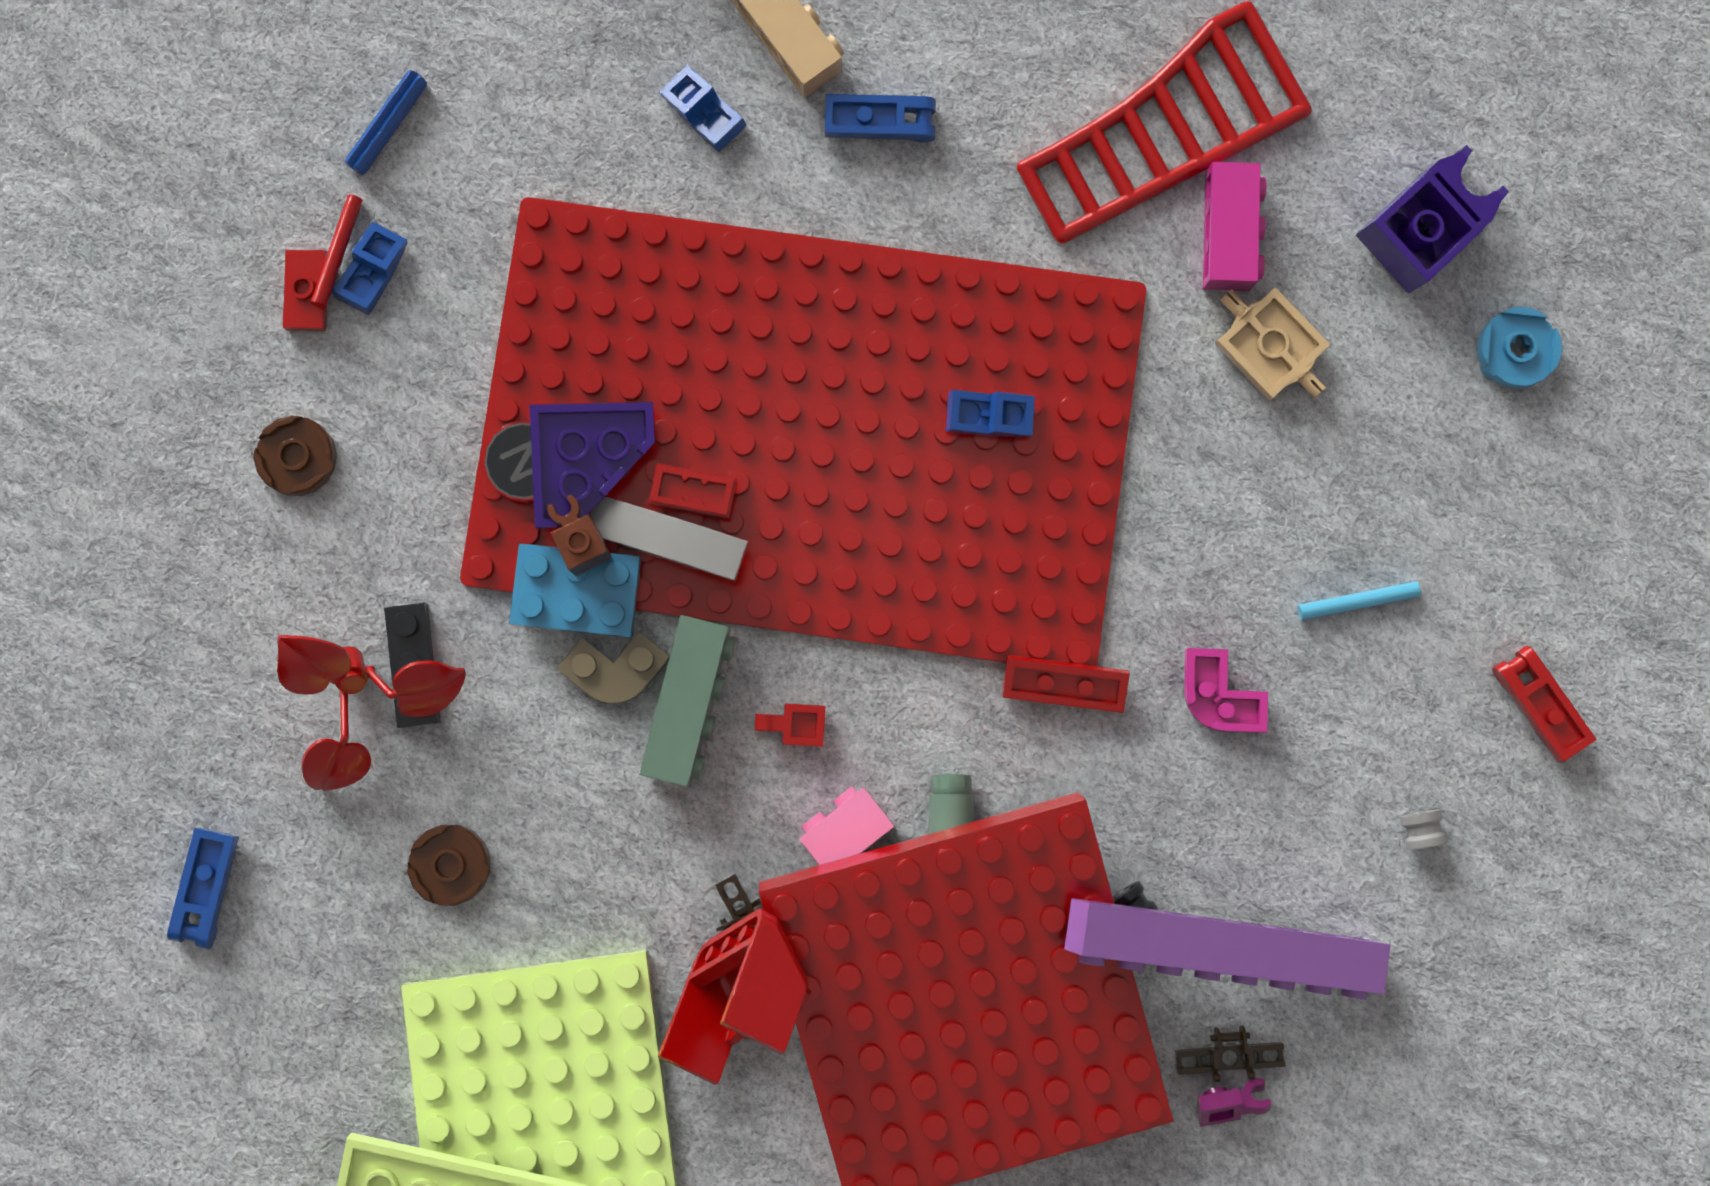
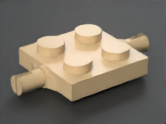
[1215,287,1331,401]

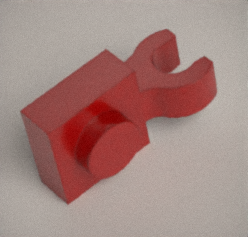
[754,703,826,747]

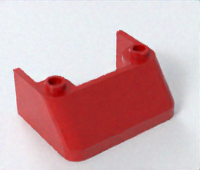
[657,908,811,1085]

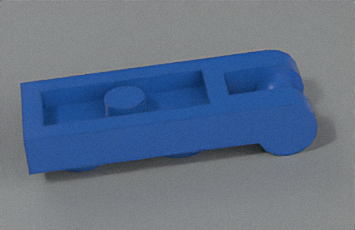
[825,94,936,142]
[167,827,239,949]

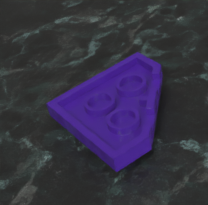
[529,402,655,529]

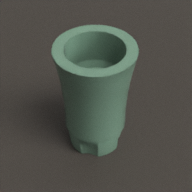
[928,774,975,834]

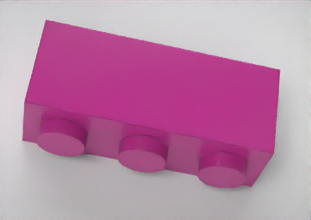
[1202,162,1267,291]

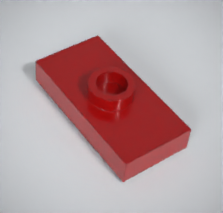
[283,250,327,331]
[649,463,737,519]

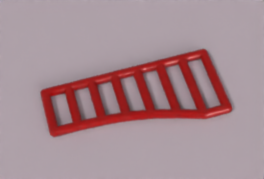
[1017,1,1312,244]

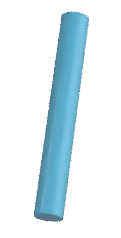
[1297,581,1421,621]

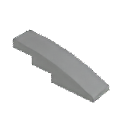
[590,497,748,582]

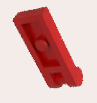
[1492,646,1597,762]

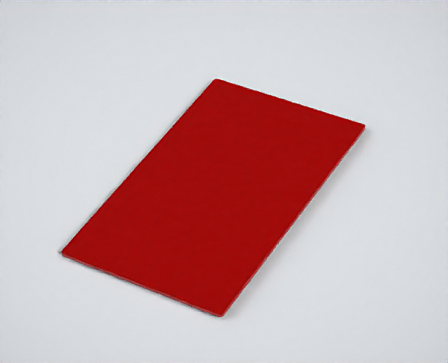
[460,197,1146,666]

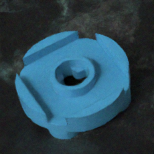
[1477,307,1562,389]

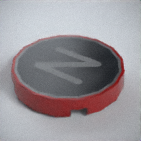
[483,421,533,503]

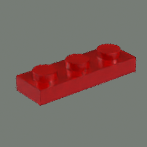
[1002,655,1130,713]

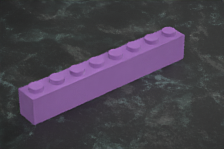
[1064,898,1391,1000]

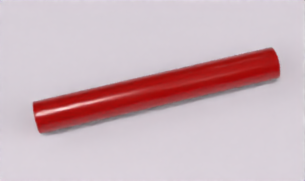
[310,194,363,308]

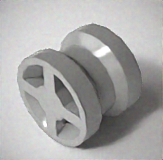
[1400,809,1448,850]

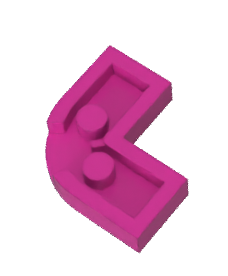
[1184,648,1268,733]

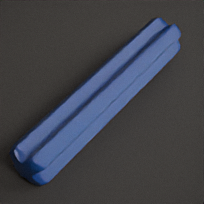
[345,70,427,175]

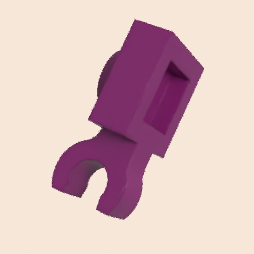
[1196,1078,1271,1127]

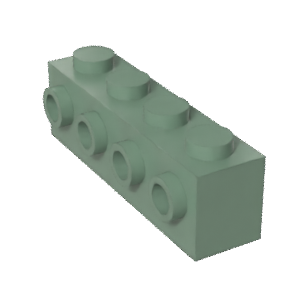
[639,615,736,787]

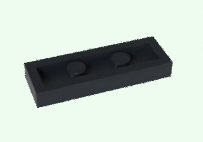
[384,602,441,728]

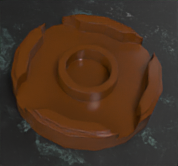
[253,415,337,496]
[407,825,491,906]

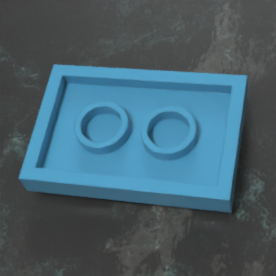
[509,543,642,638]

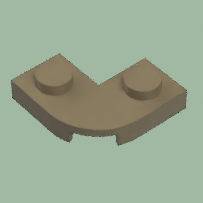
[556,632,670,703]

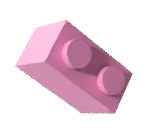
[799,786,894,865]

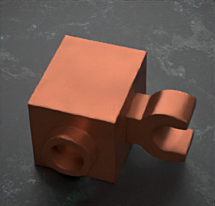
[547,495,612,576]

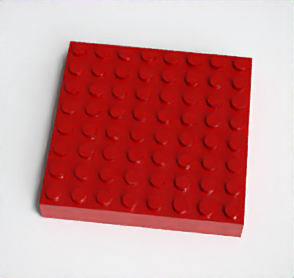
[758,792,1174,1186]

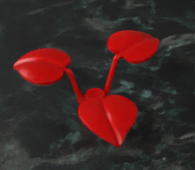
[277,635,466,791]

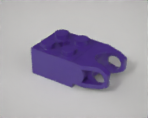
[1356,145,1509,294]

